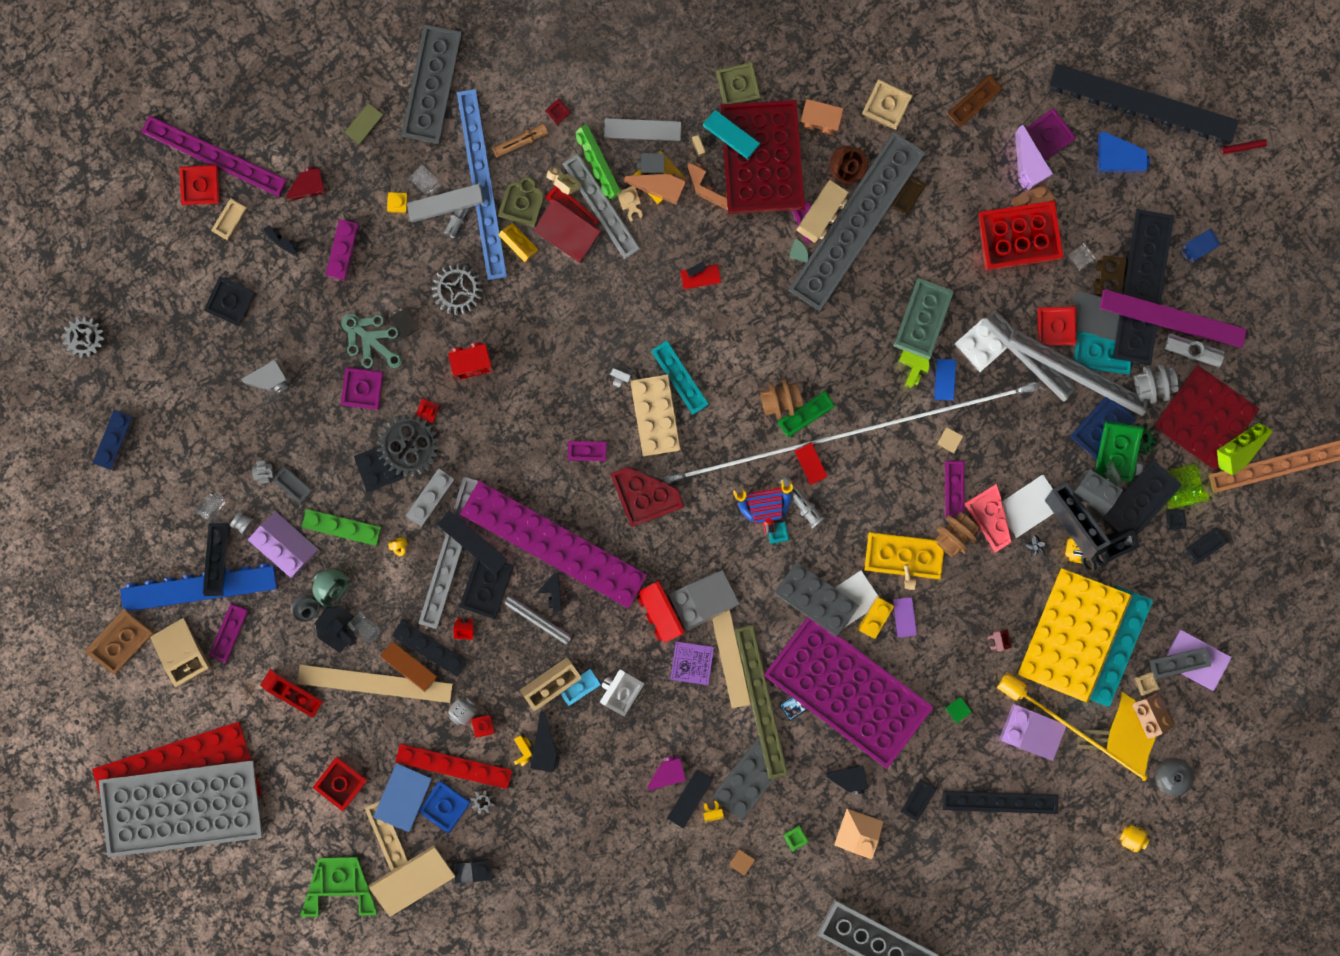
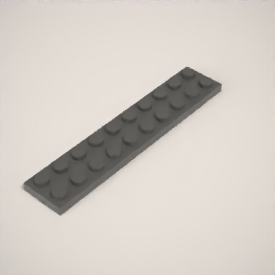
[788,132,925,312]

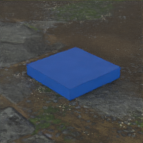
[418,780,471,834]

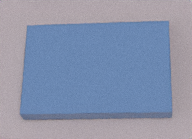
[373,763,432,832]

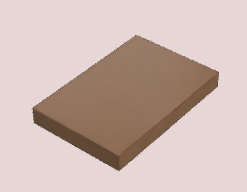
[85,608,153,674]

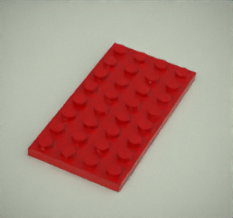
[92,721,263,798]

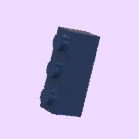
[93,410,136,471]

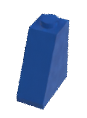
[1098,132,1150,173]

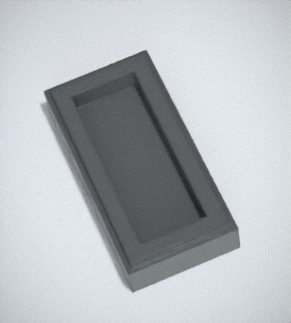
[272,465,313,505]

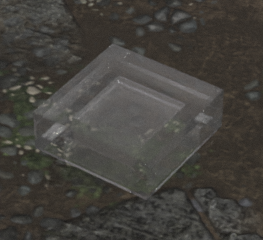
[1068,243,1095,270]

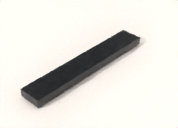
[942,790,1059,814]

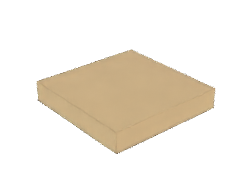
[862,79,913,130]

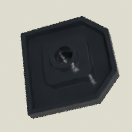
[314,605,363,653]

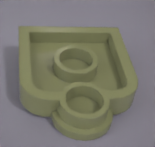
[498,177,543,228]

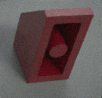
[286,167,326,202]

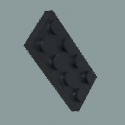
[1103,460,1182,536]

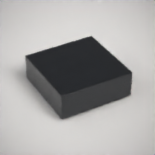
[686,261,706,278]
[1165,510,1186,530]

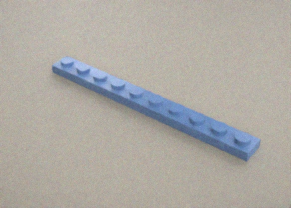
[457,89,507,280]

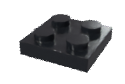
[204,276,255,327]
[354,446,403,492]

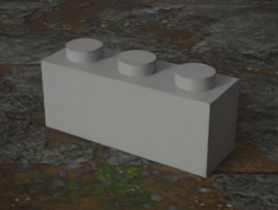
[406,468,456,527]

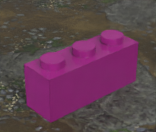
[326,219,360,282]

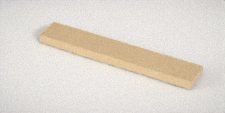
[712,610,751,709]

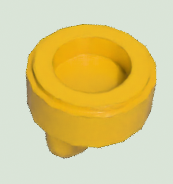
[388,537,408,556]

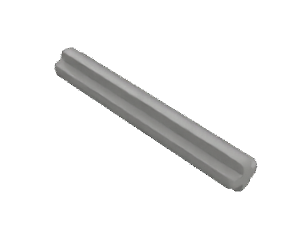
[505,596,572,644]

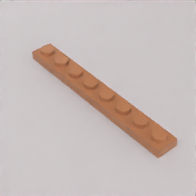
[1208,441,1340,493]

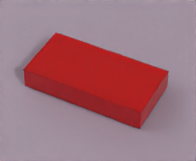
[680,264,721,290]
[794,442,828,485]

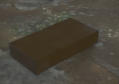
[890,175,927,217]

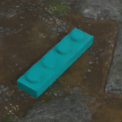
[651,341,709,415]

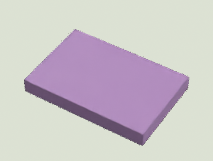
[1165,630,1232,691]

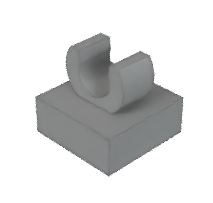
[610,364,633,388]

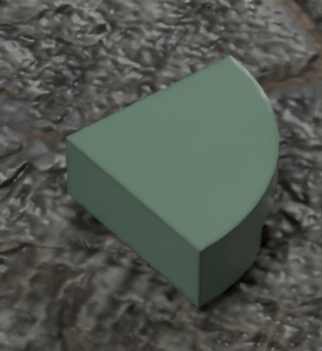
[789,239,808,263]

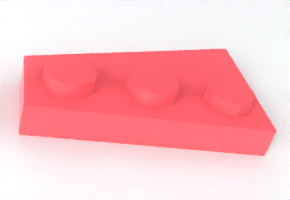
[965,483,1012,552]

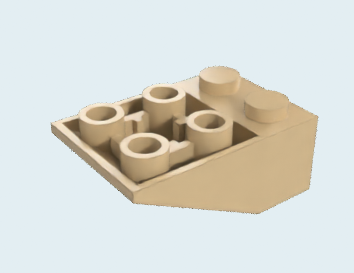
[150,618,212,687]

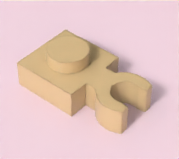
[546,167,582,195]
[618,186,642,222]

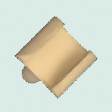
[904,564,916,590]

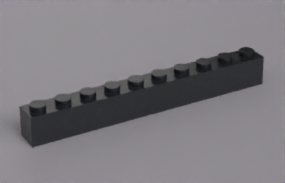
[1047,64,1239,146]

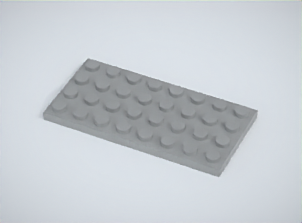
[99,760,263,857]

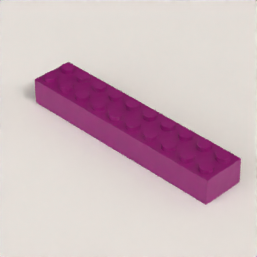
[460,481,647,609]

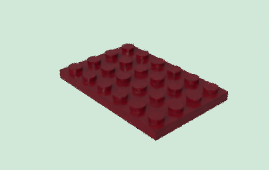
[720,100,805,214]

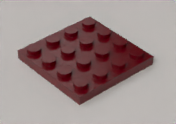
[1153,364,1260,471]

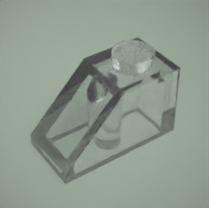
[194,492,228,523]

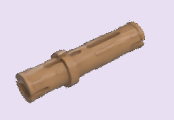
[492,123,548,158]

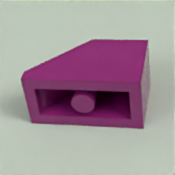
[648,755,686,791]

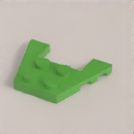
[301,857,377,917]

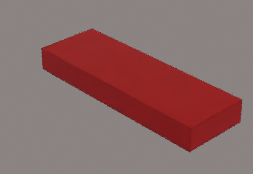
[545,186,600,227]

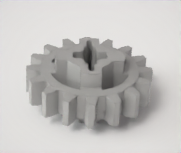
[62,316,105,359]

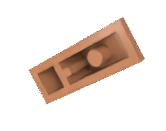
[624,173,686,205]

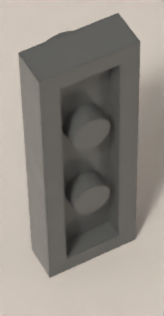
[1149,647,1211,679]

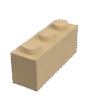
[796,180,849,243]
[520,657,582,712]

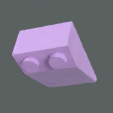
[1015,125,1052,191]
[999,704,1066,761]

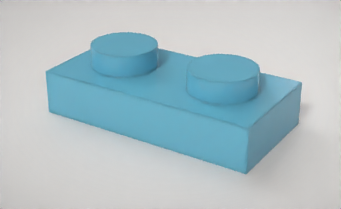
[560,669,601,706]

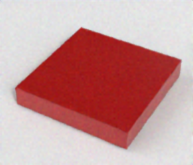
[179,165,220,205]
[1038,306,1077,346]

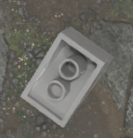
[669,570,740,630]

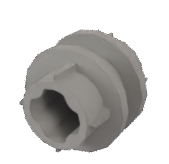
[1134,363,1178,404]

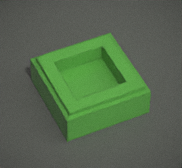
[783,825,809,852]

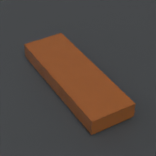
[380,641,437,692]

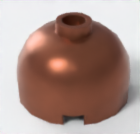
[829,146,868,185]

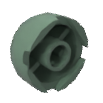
[312,569,350,608]

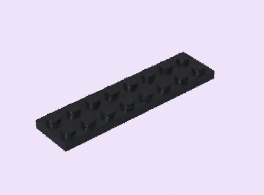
[1112,209,1174,366]

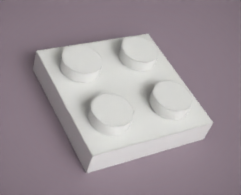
[955,318,1008,372]

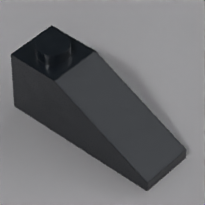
[530,711,560,772]

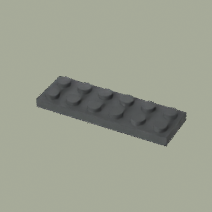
[401,24,462,144]

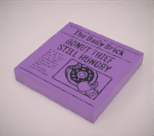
[670,642,714,685]

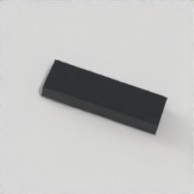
[667,769,713,828]

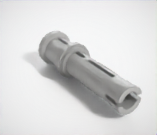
[778,475,826,529]

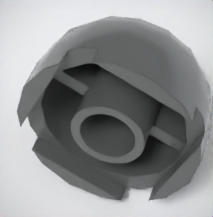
[1155,758,1194,797]

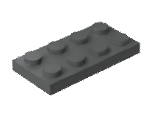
[774,562,859,637]
[711,737,789,821]

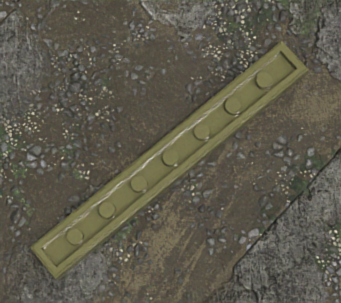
[734,625,788,780]

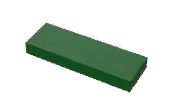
[777,391,836,438]

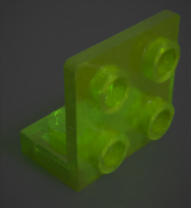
[1167,464,1210,510]

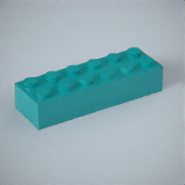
[1090,585,1153,707]

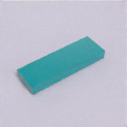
[703,110,760,160]

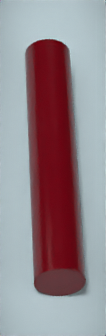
[1221,139,1267,155]

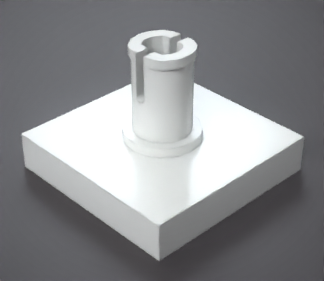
[600,670,644,716]

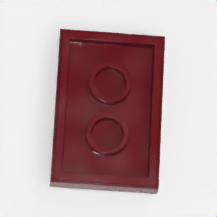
[533,199,601,263]

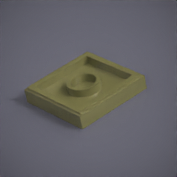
[716,61,761,104]

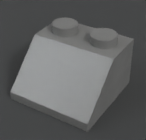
[241,360,291,393]

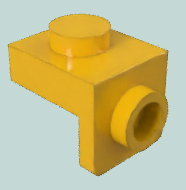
[514,735,533,766]

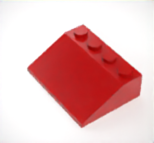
[978,201,1063,271]

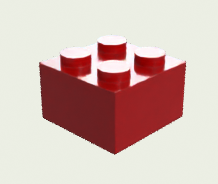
[312,756,369,811]

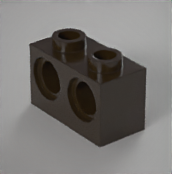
[1094,255,1126,296]

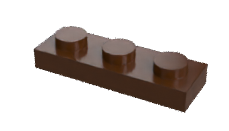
[947,75,1002,128]

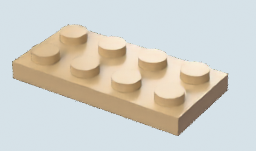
[630,374,681,456]

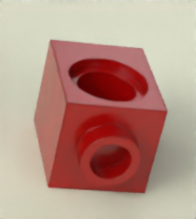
[471,714,495,738]

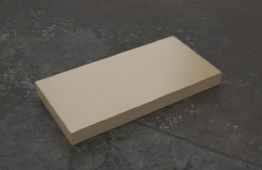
[369,845,455,917]

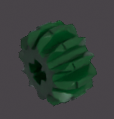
[1136,423,1158,455]

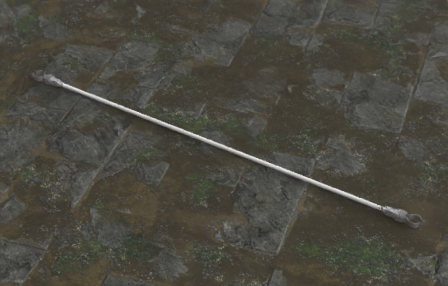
[654,380,1048,485]

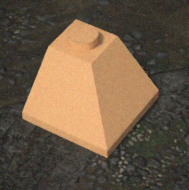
[834,808,883,859]

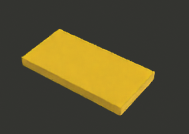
[864,532,944,579]

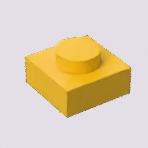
[387,192,408,213]

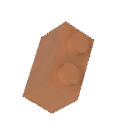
[800,99,844,135]

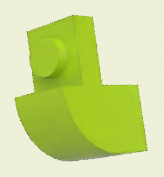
[898,350,929,388]

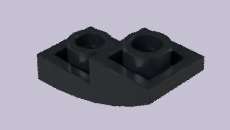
[263,225,299,257]

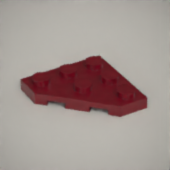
[610,466,685,527]

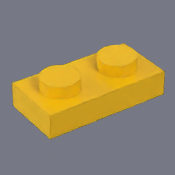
[498,223,538,262]
[857,596,894,639]

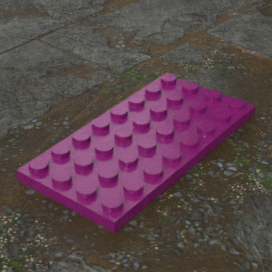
[764,617,934,769]

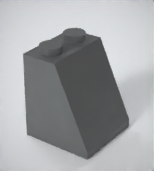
[1072,469,1123,523]

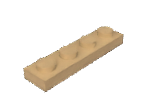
[365,801,408,871]

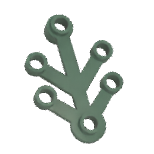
[341,314,403,369]

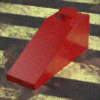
[260,669,323,718]

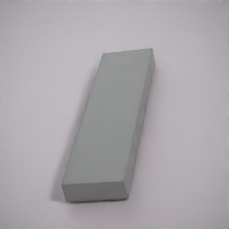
[604,118,681,142]
[407,184,484,223]

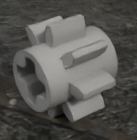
[252,460,274,484]
[470,790,494,814]

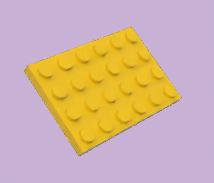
[1017,568,1132,703]

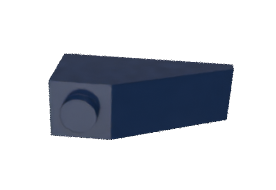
[1182,228,1221,263]

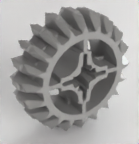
[431,263,484,316]

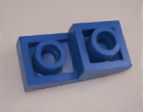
[935,359,957,401]

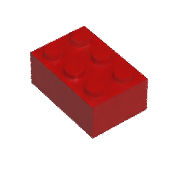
[448,342,494,381]

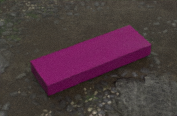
[945,461,965,518]
[208,603,249,663]

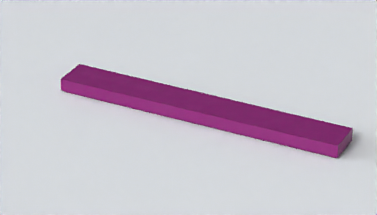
[141,115,288,197]
[1099,289,1247,348]

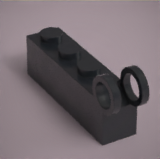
[1045,482,1111,573]

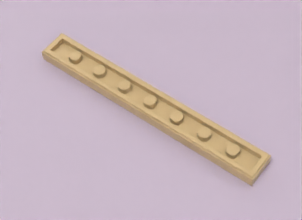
[297,665,453,703]

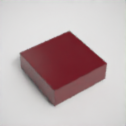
[545,98,572,126]

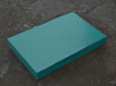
[1073,330,1132,375]

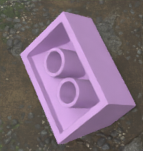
[248,512,319,578]

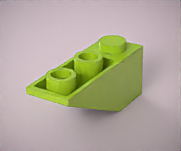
[1217,423,1273,476]

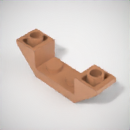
[687,162,728,210]

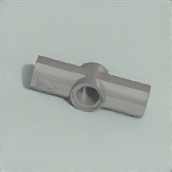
[1164,334,1225,368]

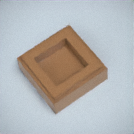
[728,849,755,876]

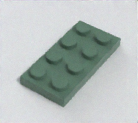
[893,278,954,360]

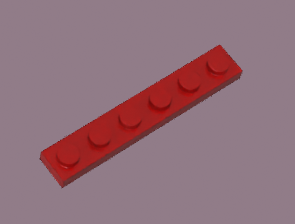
[395,744,512,789]

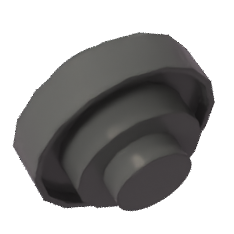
[291,595,320,622]

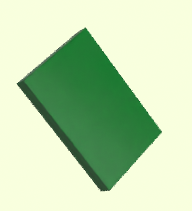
[1094,420,1144,482]

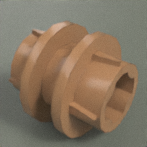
[759,379,803,420]
[934,512,979,557]

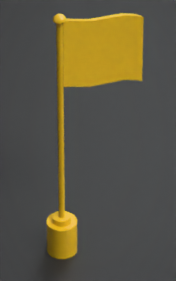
[997,672,1156,781]

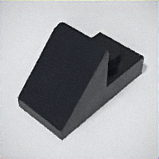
[536,573,561,612]

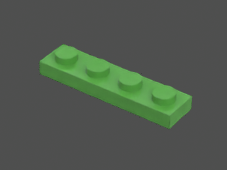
[576,124,621,200]
[302,509,381,546]

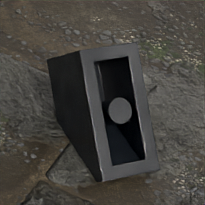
[1098,529,1140,562]
[825,765,868,795]
[453,859,494,883]

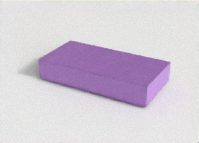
[892,597,917,638]

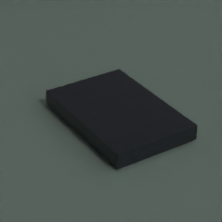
[459,559,514,620]

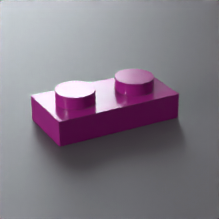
[568,441,606,461]

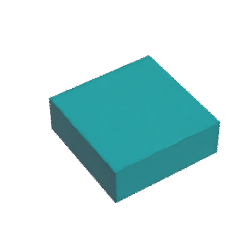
[768,521,789,544]

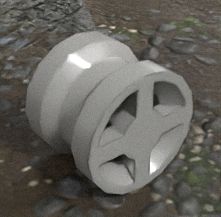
[230,510,254,535]

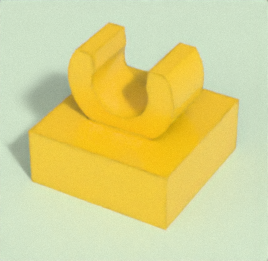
[703,801,724,823]

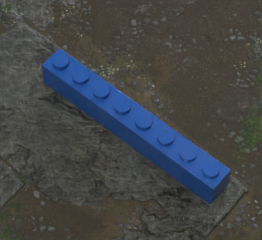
[120,563,278,611]

